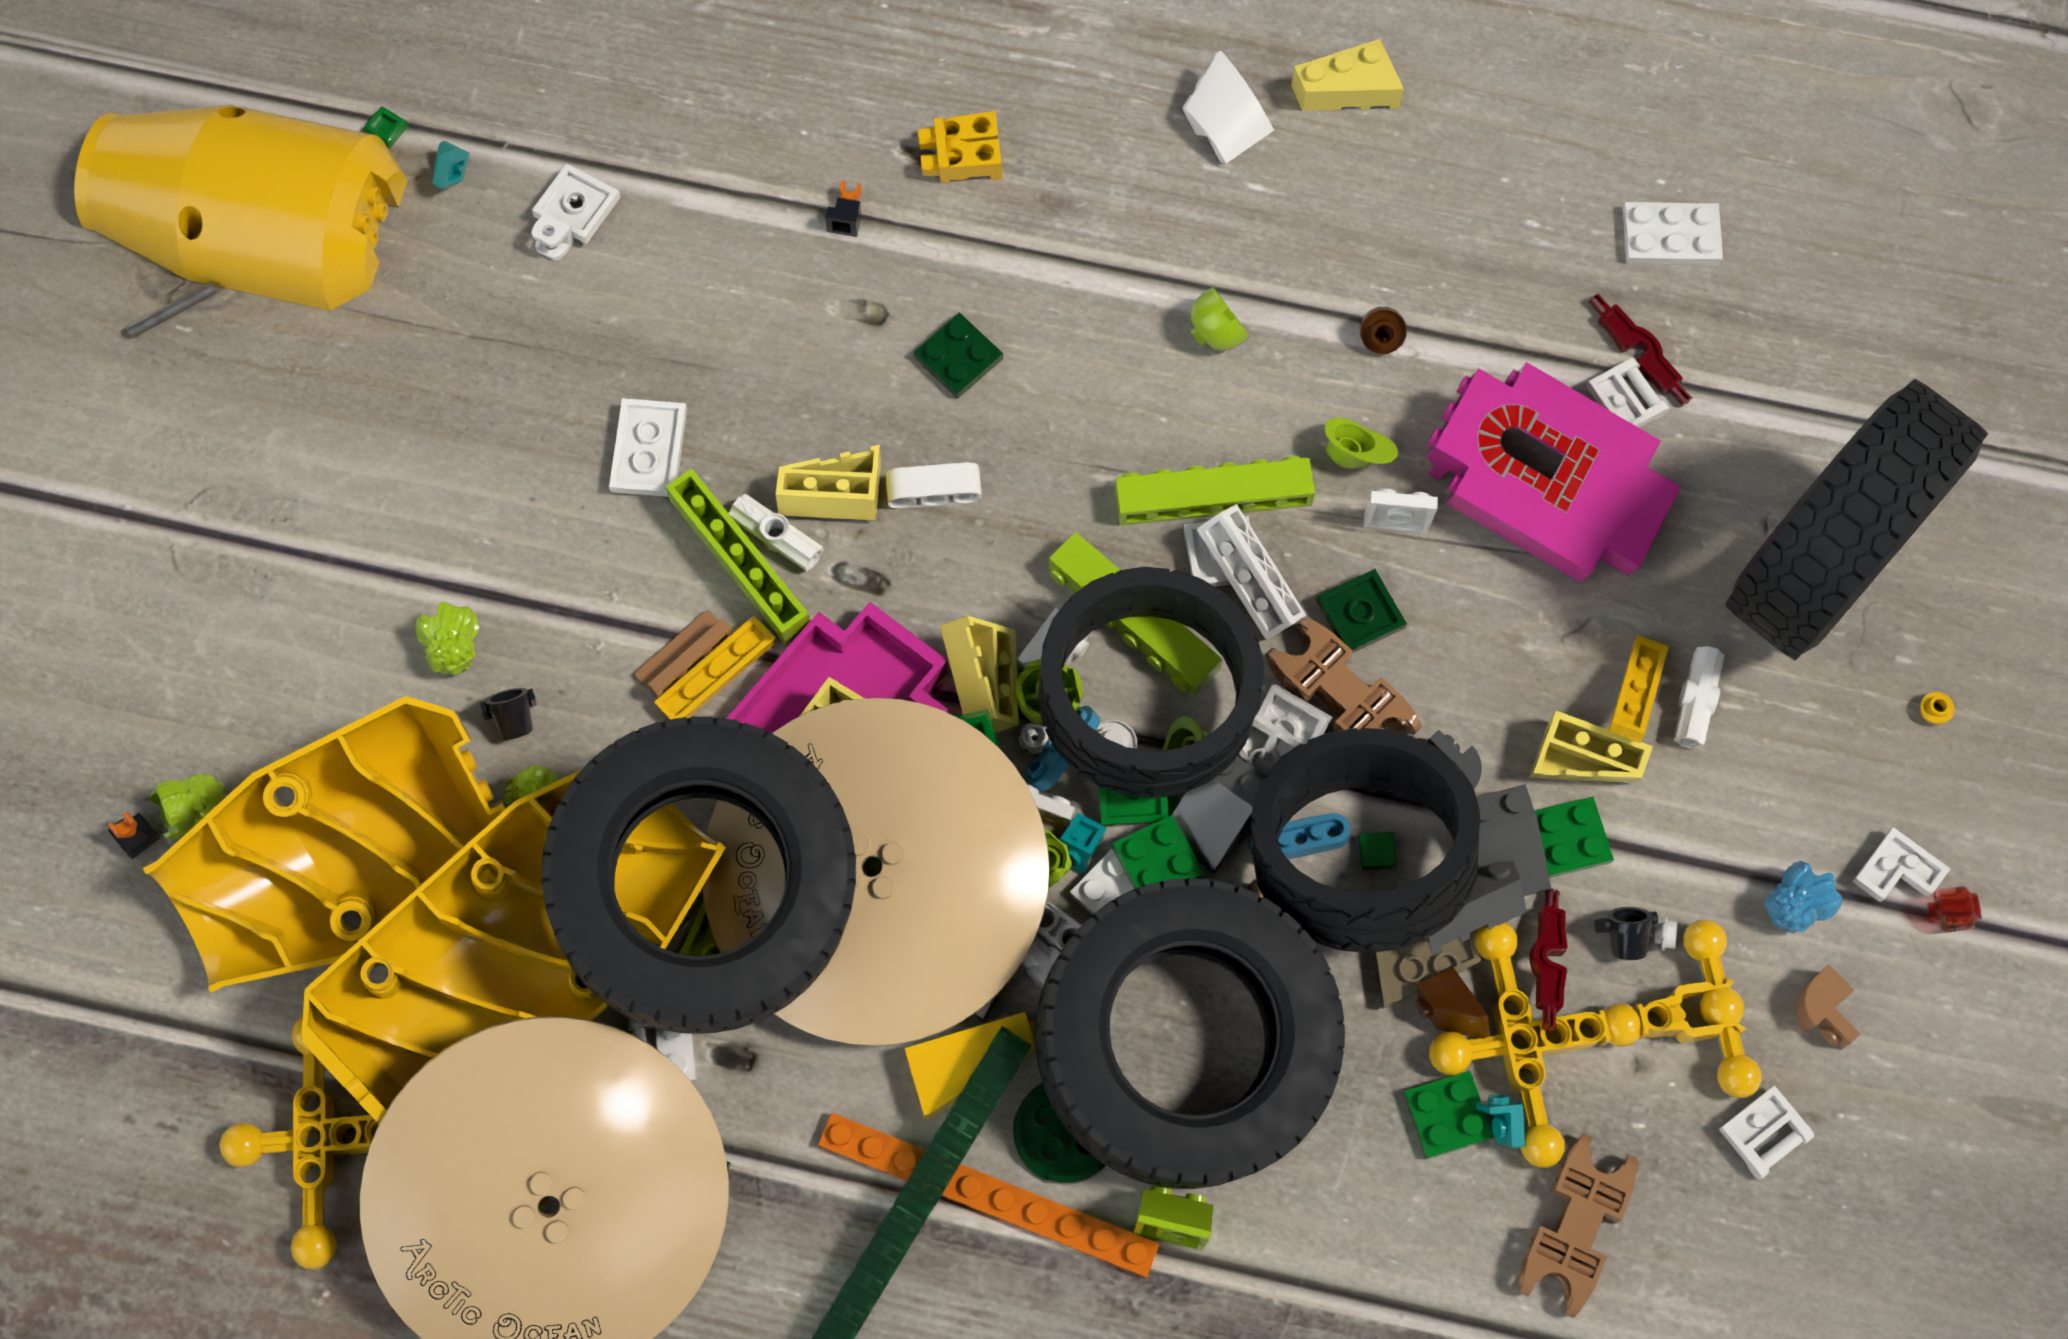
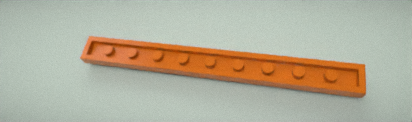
[818,1112,1160,1279]

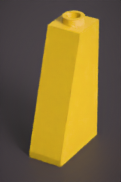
[904,1012,1035,1121]

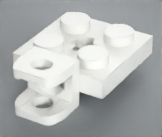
[532,163,621,261]

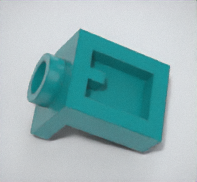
[432,141,469,189]
[1060,812,1107,874]
[1476,1094,1525,1148]

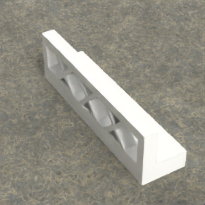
[1196,504,1307,641]

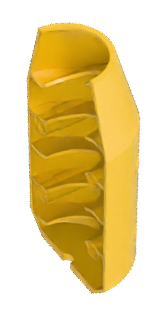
[301,768,726,1124]

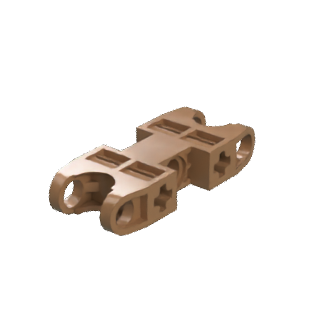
[1265,617,1421,735]
[1518,1133,1638,1318]

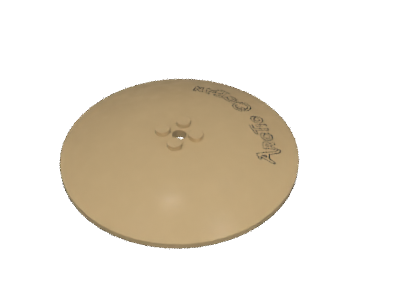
[702,698,1049,1046]
[360,1016,729,1339]

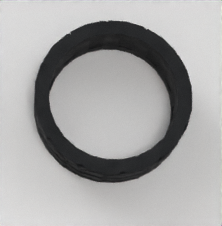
[1038,567,1264,798]
[1251,728,1480,953]

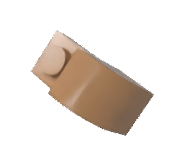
[1795,965,1860,1049]

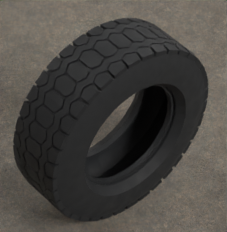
[1725,379,1988,661]
[542,716,856,1034]
[1035,878,1345,1189]

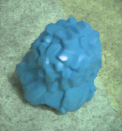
[1764,861,1843,933]

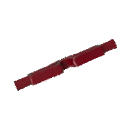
[1589,293,1693,407]
[1529,889,1568,1031]

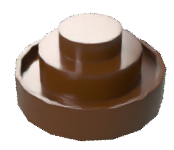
[1359,306,1407,354]

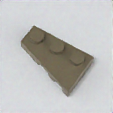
[1374,930,1481,1009]

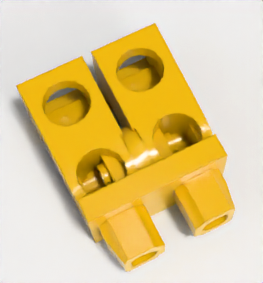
[918,111,1003,183]

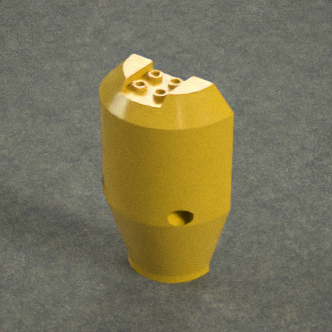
[74,105,408,311]
[143,696,508,993]

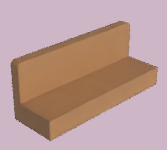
[635,610,733,699]

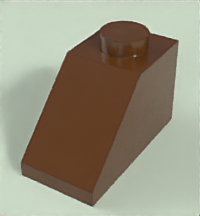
[1415,967,1490,1039]

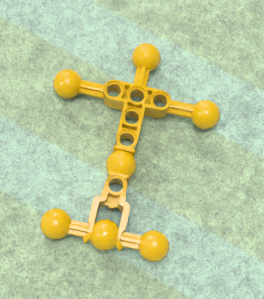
[1429,919,1762,1168]
[219,1015,549,1270]

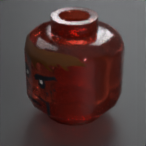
[1927,886,1982,933]

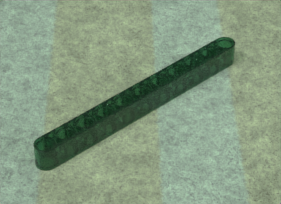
[810,1026,1032,1339]

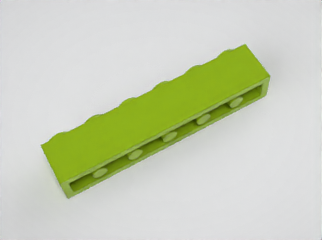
[1115,456,1315,526]
[665,468,811,646]
[1049,532,1223,697]

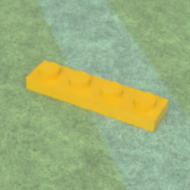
[654,615,777,720]
[1608,634,1669,743]

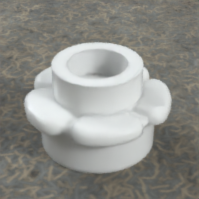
[1018,722,1049,754]
[1655,917,1678,951]

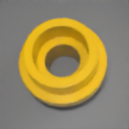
[1920,692,1955,725]

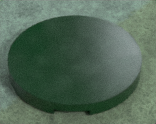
[1013,1083,1106,1185]

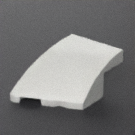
[1182,51,1274,164]
[1239,685,1332,777]

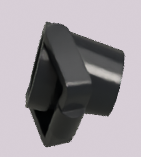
[480,688,537,740]
[1594,907,1658,960]

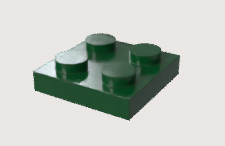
[913,312,1003,399]
[1316,569,1407,653]

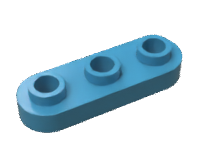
[1025,706,1100,792]
[1250,813,1351,860]

